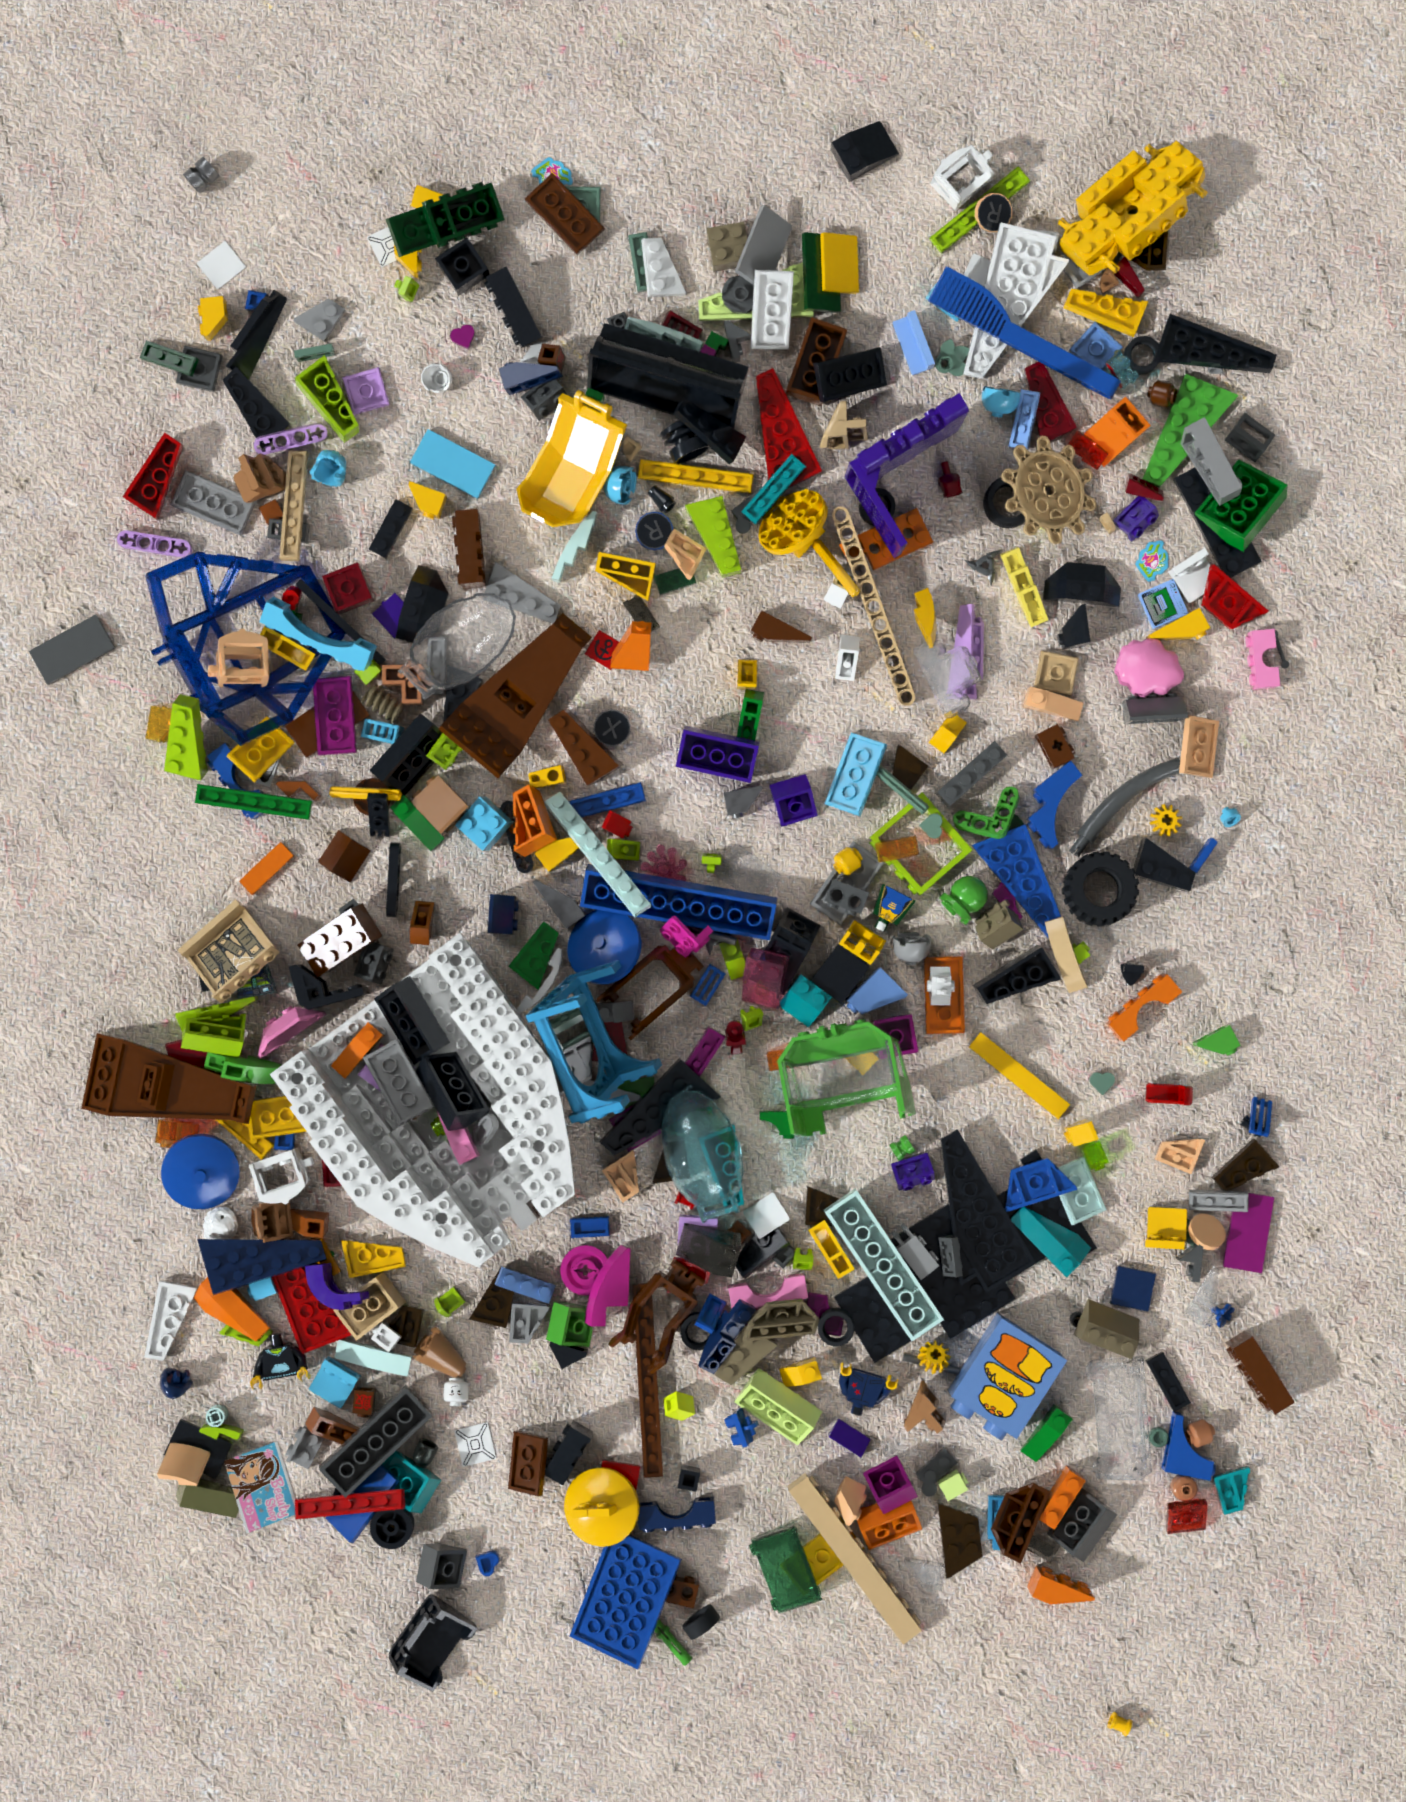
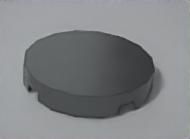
[722,275,754,314]

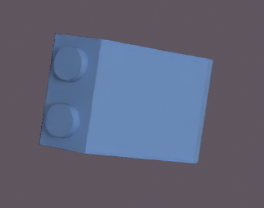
[846,967,908,1014]

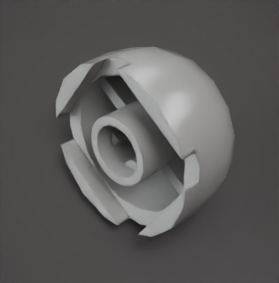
[893,932,931,965]

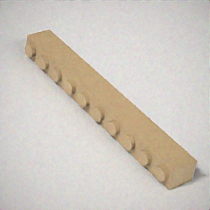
[787,1472,922,1645]

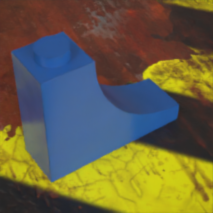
[1161,1411,1216,1481]

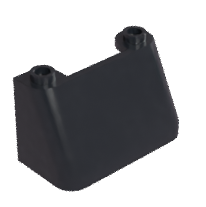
[389,1594,477,1692]

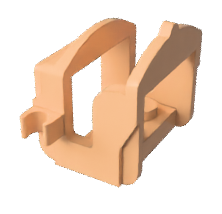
[208,628,269,688]

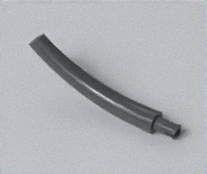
[1069,758,1180,857]

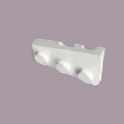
[641,238,686,297]

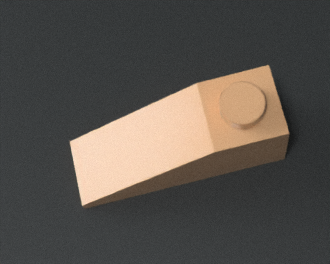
[1023,686,1083,721]

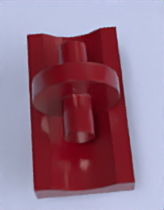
[725,1020,746,1055]

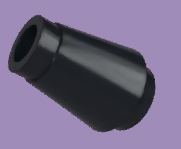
[648,485,676,513]

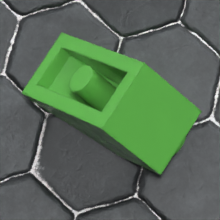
[1192,1025,1241,1056]

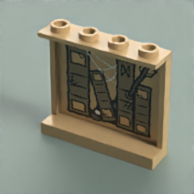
[178,899,280,1003]

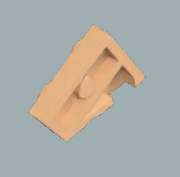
[664,529,707,580]
[602,1150,639,1202]

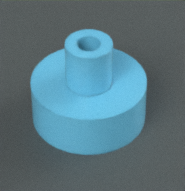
[1220,807,1241,827]

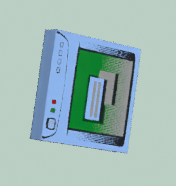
[1137,579,1188,630]

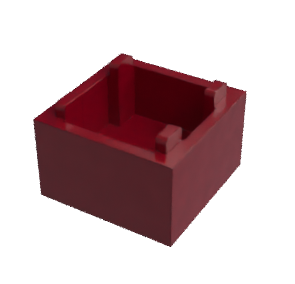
[322,562,375,615]

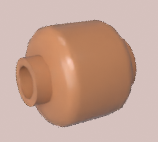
[1184,1419,1215,1448]
[1170,1475,1198,1501]

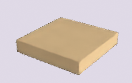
[1034,650,1079,696]

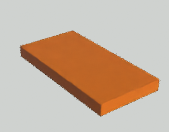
[924,956,965,1034]

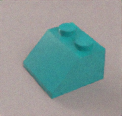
[778,974,832,1028]

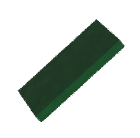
[802,232,841,313]

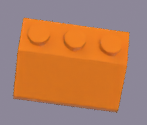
[857,1501,922,1550]

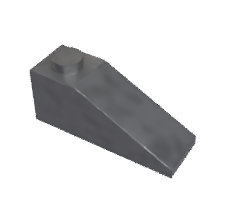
[533,880,586,929]

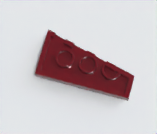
[1024,362,1077,442]

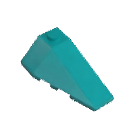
[1010,1207,1091,1278]

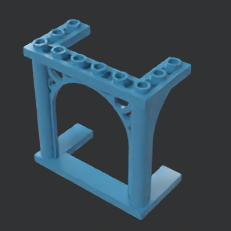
[526,960,662,1124]

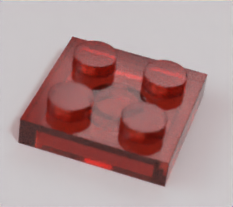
[1166,1499,1207,1534]

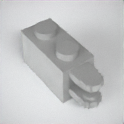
[891,1223,939,1280]

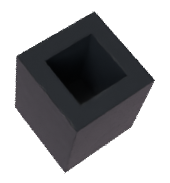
[678,1464,700,1492]

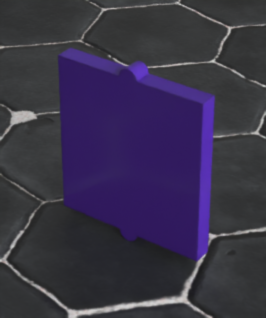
[372,593,404,639]

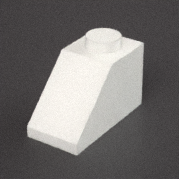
[824,564,860,609]
[835,635,860,681]

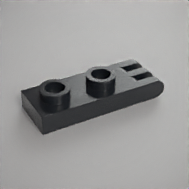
[367,793,390,837]

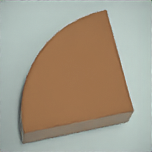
[1100,268,1120,294]

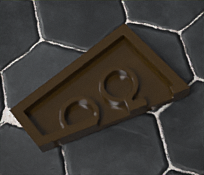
[1211,1138,1280,1191]
[805,1186,839,1227]
[469,1267,520,1328]

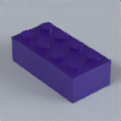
[676,726,760,783]

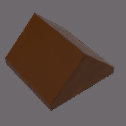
[318,830,371,883]

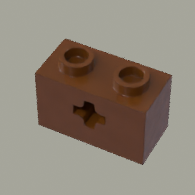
[1035,724,1075,770]

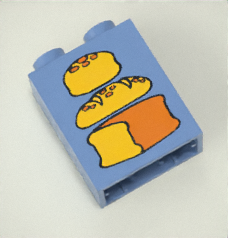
[948,1312,1068,1441]

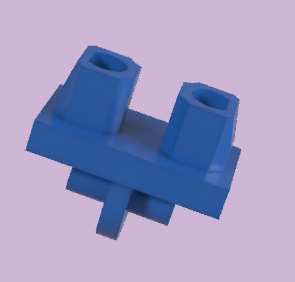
[724,1408,759,1448]

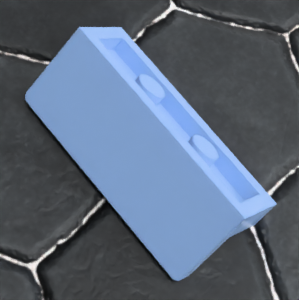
[893,310,935,375]

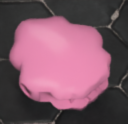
[1114,638,1184,698]

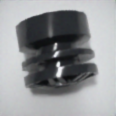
[660,420,710,465]

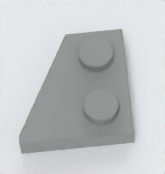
[293,298,346,342]

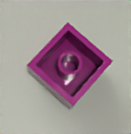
[872,1014,918,1059]
[863,1455,918,1514]

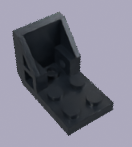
[750,907,821,995]
[289,964,369,1009]

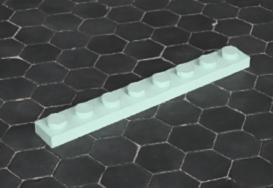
[544,792,651,917]

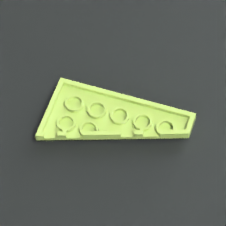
[698,262,814,321]

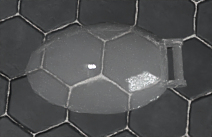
[398,593,516,700]

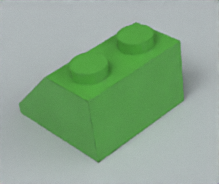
[546,1302,593,1347]

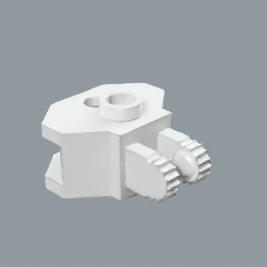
[927,967,955,1005]

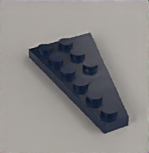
[197,1239,327,1295]

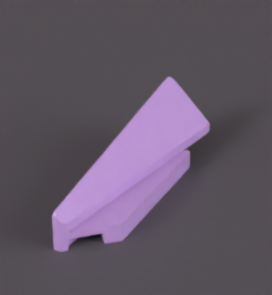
[948,604,984,699]

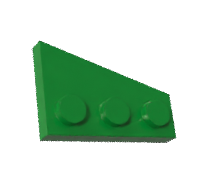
[508,921,559,990]

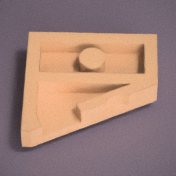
[1155,1139,1205,1174]

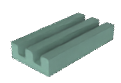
[294,344,335,362]

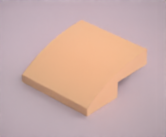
[157,1443,210,1486]

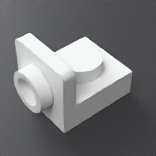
[371,1322,402,1352]

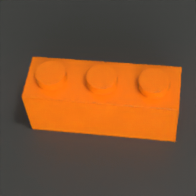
[1039,1466,1086,1530]

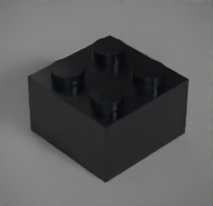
[435,237,490,296]

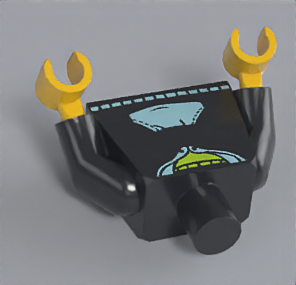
[250,1333,311,1389]

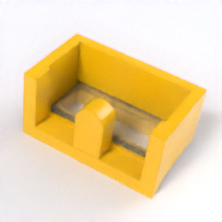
[839,920,886,965]

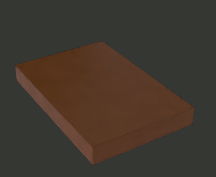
[508,1430,548,1497]

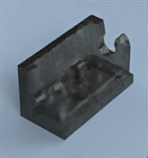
[623,595,660,633]

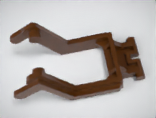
[595,945,704,1041]
[608,1259,705,1374]

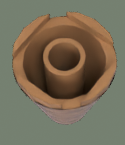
[412,1327,467,1378]

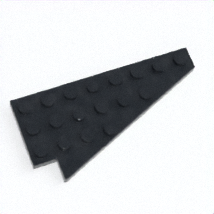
[940,1129,1036,1293]

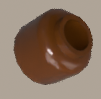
[1147,381,1177,408]

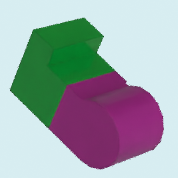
[700,331,728,356]

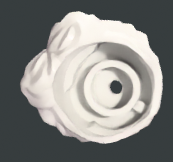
[203,1207,238,1239]

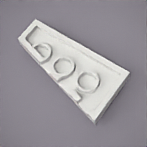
[145,1280,198,1361]

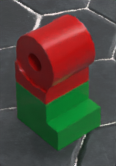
[282,586,303,622]

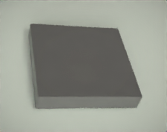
[176,346,223,392]

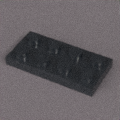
[813,347,887,402]

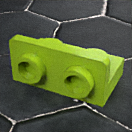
[426,733,463,770]

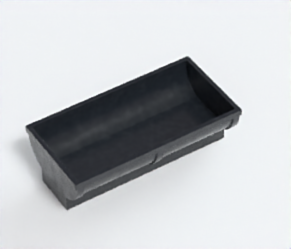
[587,323,749,429]

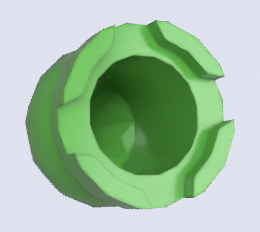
[938,876,988,925]

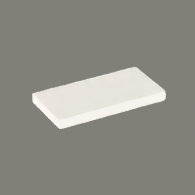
[750,270,794,350]

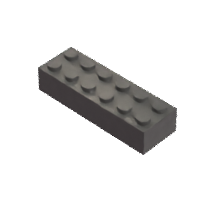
[319,1385,432,1498]

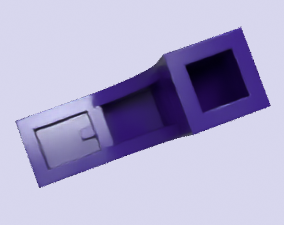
[305,1263,369,1310]

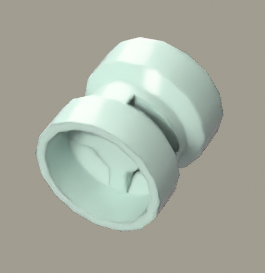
[206,1404,228,1427]

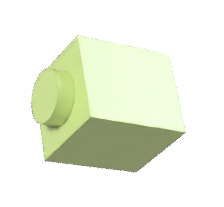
[937,1469,969,1501]

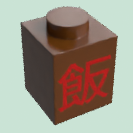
[537,344,566,372]
[352,1387,376,1417]

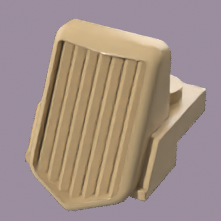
[820,401,868,450]

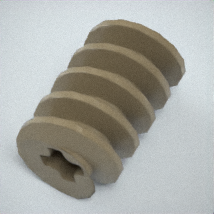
[361,684,403,724]

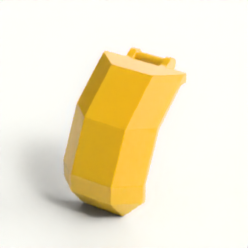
[516,390,627,527]

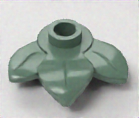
[935,339,969,376]

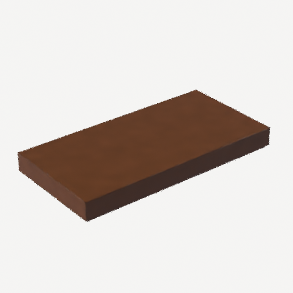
[525,173,605,255]
[285,689,370,758]

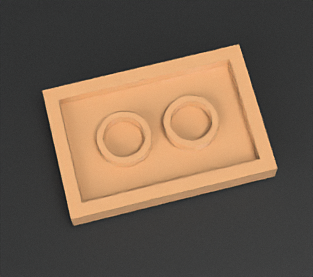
[1179,715,1219,778]

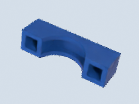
[207,743,264,820]

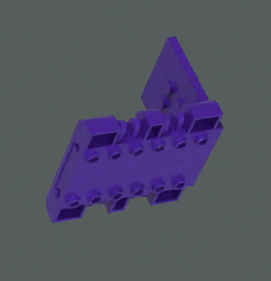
[844,393,969,559]

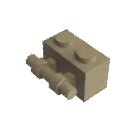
[975,899,1023,950]

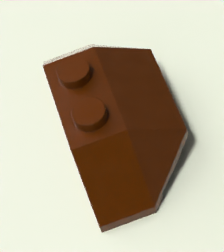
[991,1483,1051,1564]

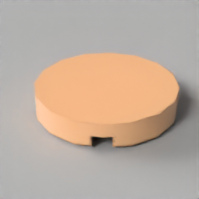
[1188,1213,1226,1250]

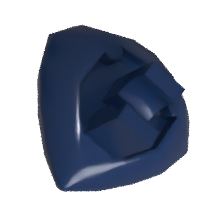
[160,1367,193,1400]

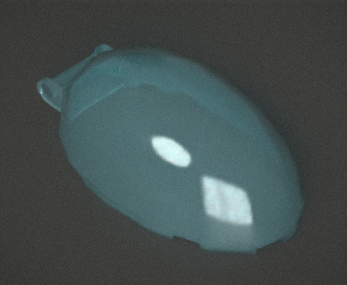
[662,1090,744,1223]

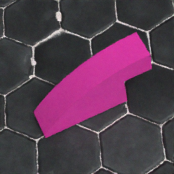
[585,1245,630,1327]

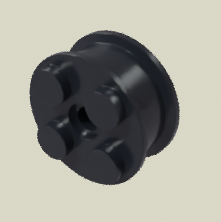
[370,1509,415,1549]

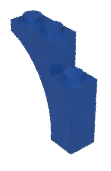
[1026,761,1083,849]

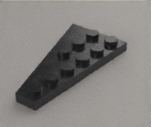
[600,1058,721,1155]

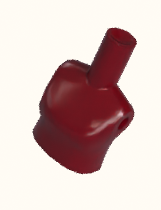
[938,461,963,498]

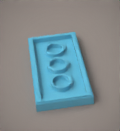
[410,429,496,499]
[824,732,887,817]

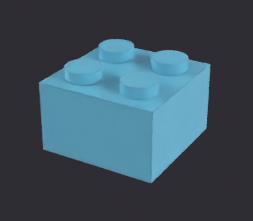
[455,796,513,851]

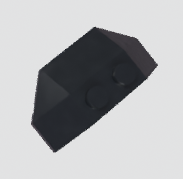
[1043,562,1121,607]
[396,565,449,644]

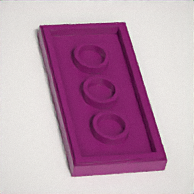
[312,676,357,756]
[1223,1190,1274,1273]

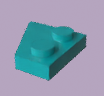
[1212,1466,1250,1515]

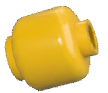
[833,847,862,875]

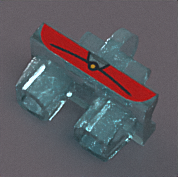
[1105,350,1139,389]

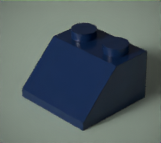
[487,894,519,935]

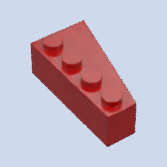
[122,433,183,520]

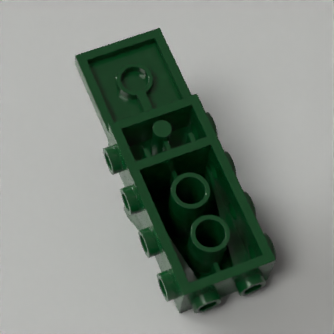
[385,181,505,257]

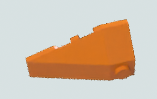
[193,1277,270,1341]

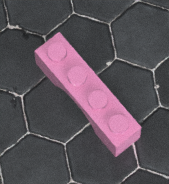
[728,1273,808,1310]

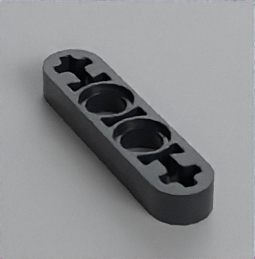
[500,801,534,873]
[386,842,401,917]

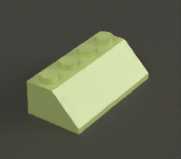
[734,1368,823,1445]

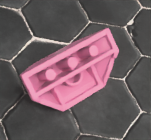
[258,1006,327,1059]

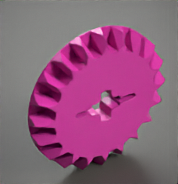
[560,1245,607,1296]

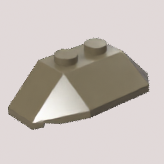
[744,1299,819,1341]

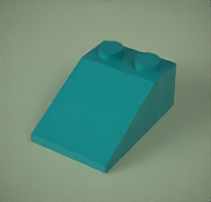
[382,1450,441,1513]

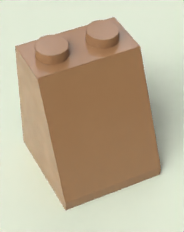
[411,775,470,836]

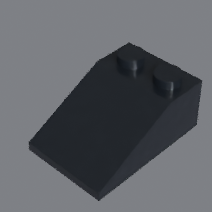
[830,121,899,182]

